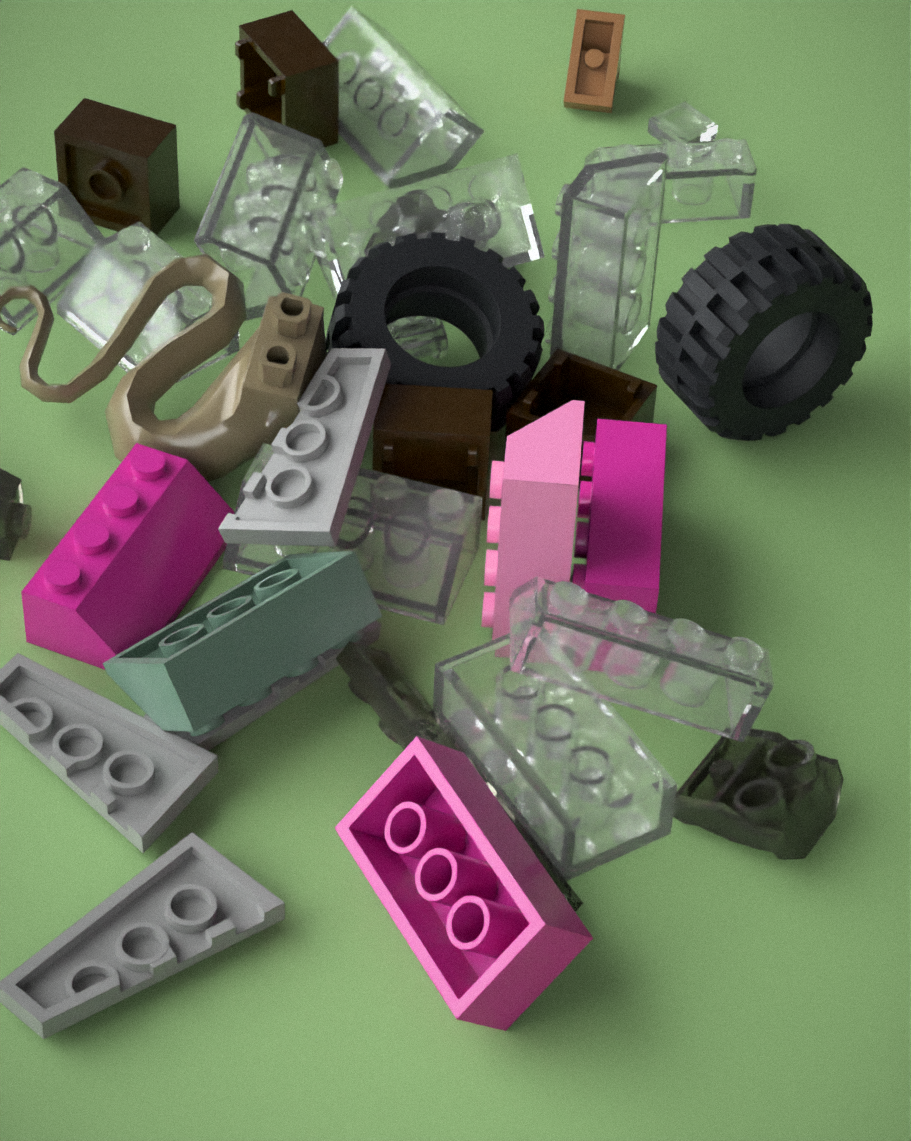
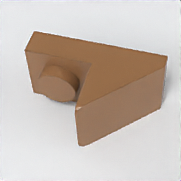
[563,9,625,113]

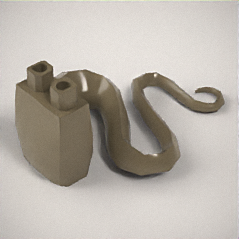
[0,254,327,482]

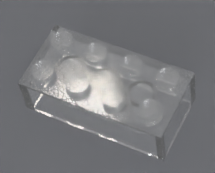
[433,620,678,882]

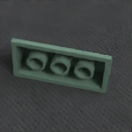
[102,551,382,736]

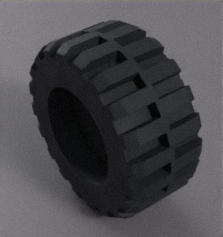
[655,224,873,441]
[326,232,545,432]

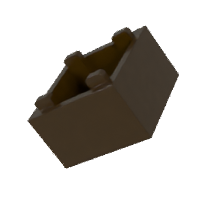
[235,10,339,159]
[54,98,180,242]
[504,348,657,490]
[371,384,493,521]

